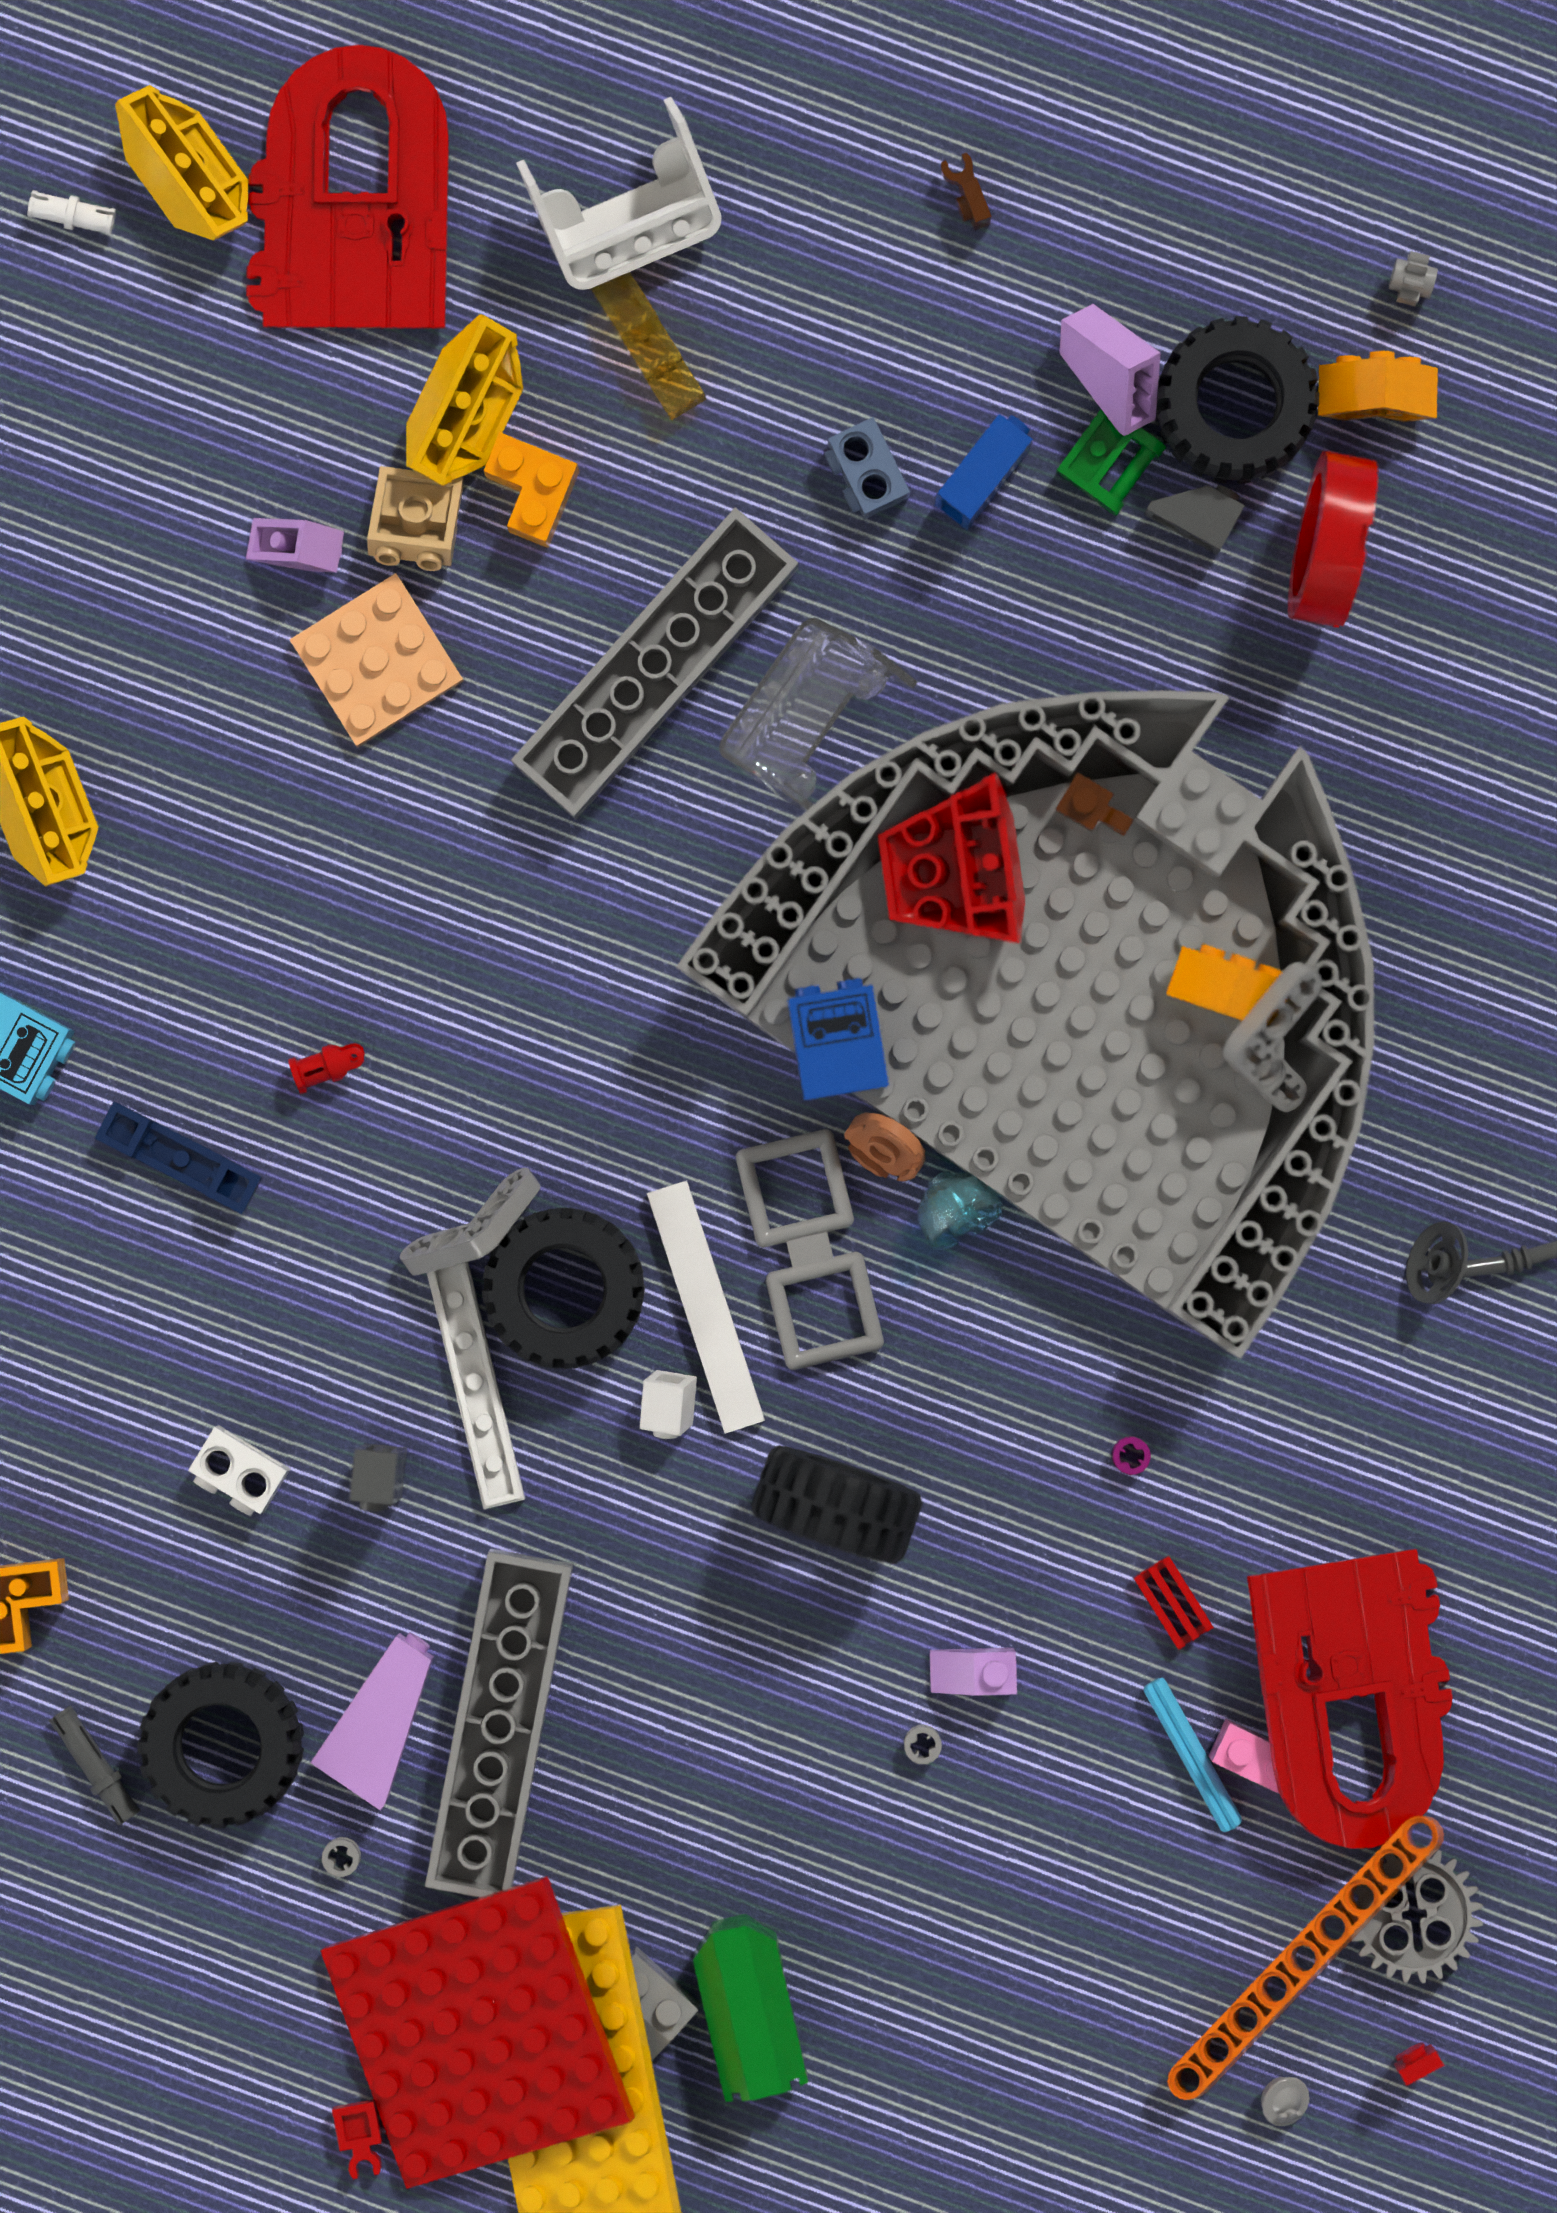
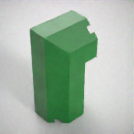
[693,1914,808,2102]

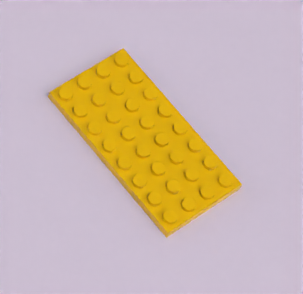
[508,1905,681,2213]

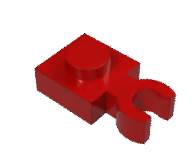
[1394,2042,1444,2086]
[332,2099,383,2179]

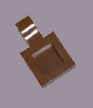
[941,153,992,231]
[1055,772,1134,836]

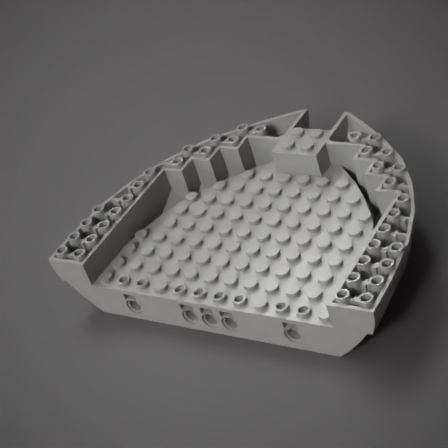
[676,691,1374,1359]

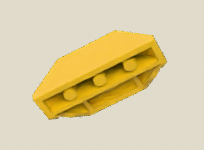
[115,85,248,241]
[406,314,523,486]
[0,716,99,887]

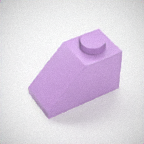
[246,518,344,573]
[930,1647,1017,1696]

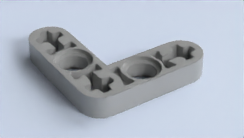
[1223,962,1322,1112]
[400,1168,540,1276]

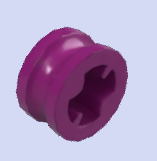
[1112,1436,1151,1475]

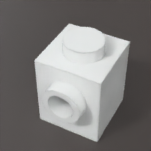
[640,1370,697,1439]

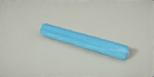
[1144,1678,1242,1832]

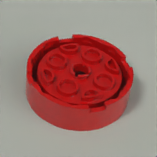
[1287,451,1378,628]

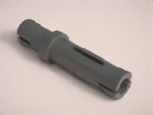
[48,1705,141,1826]

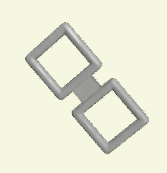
[736,1129,884,1370]

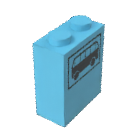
[0,991,76,1105]

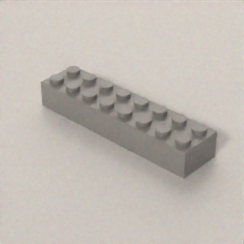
[511,507,799,820]
[425,1548,574,1897]

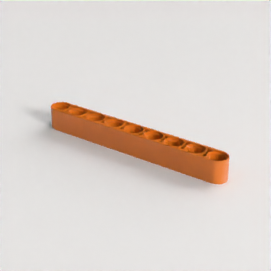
[1167,1816,1444,2100]

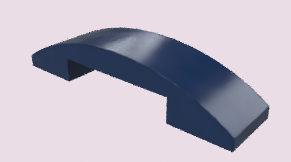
[94,1101,263,1215]

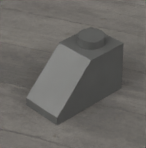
[1144,485,1245,555]

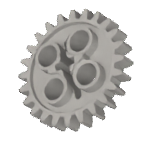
[1351,1845,1483,1983]

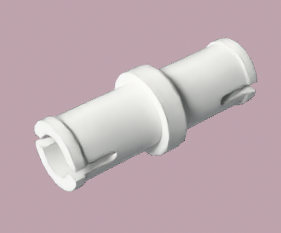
[27,190,116,235]

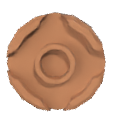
[844,1113,926,1182]

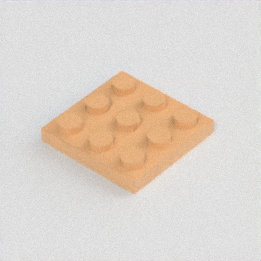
[290,573,464,747]

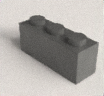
[349,1443,407,1512]

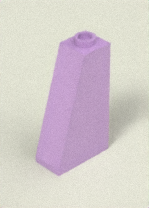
[311,1632,434,1810]

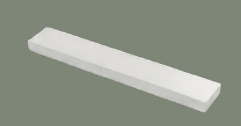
[647,1180,765,1434]
[427,1262,525,1509]

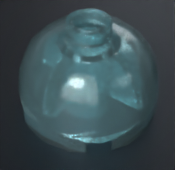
[917,1171,1003,1250]

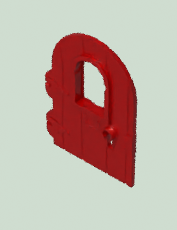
[246,45,449,329]
[1247,1549,1453,1849]

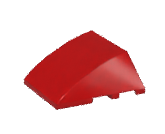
[878,773,1025,944]

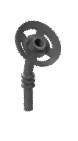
[1406,1222,1557,1304]

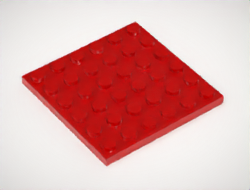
[320,1876,635,2189]

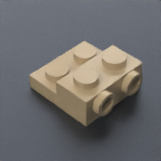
[367,466,463,571]

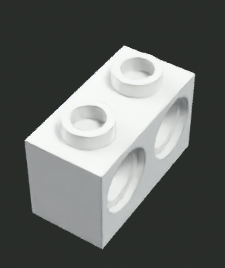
[188,1425,291,1516]

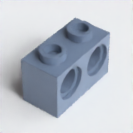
[824,417,910,520]

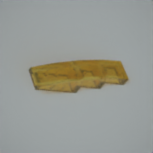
[590,272,707,421]

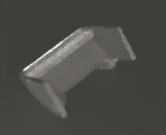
[719,618,917,812]

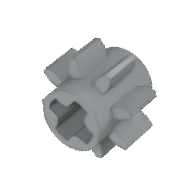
[1388,251,1438,307]

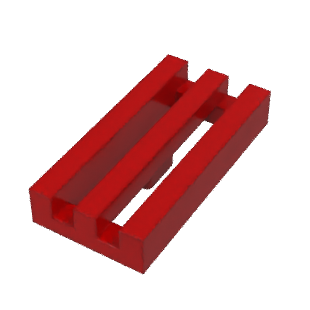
[1133,1555,1214,1650]

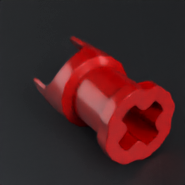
[288,1043,365,1094]

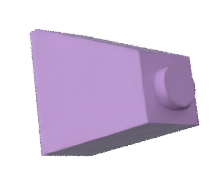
[1060,304,1161,436]

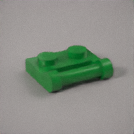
[1056,409,1166,516]

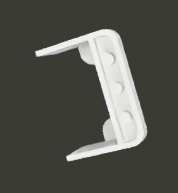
[516,97,721,290]

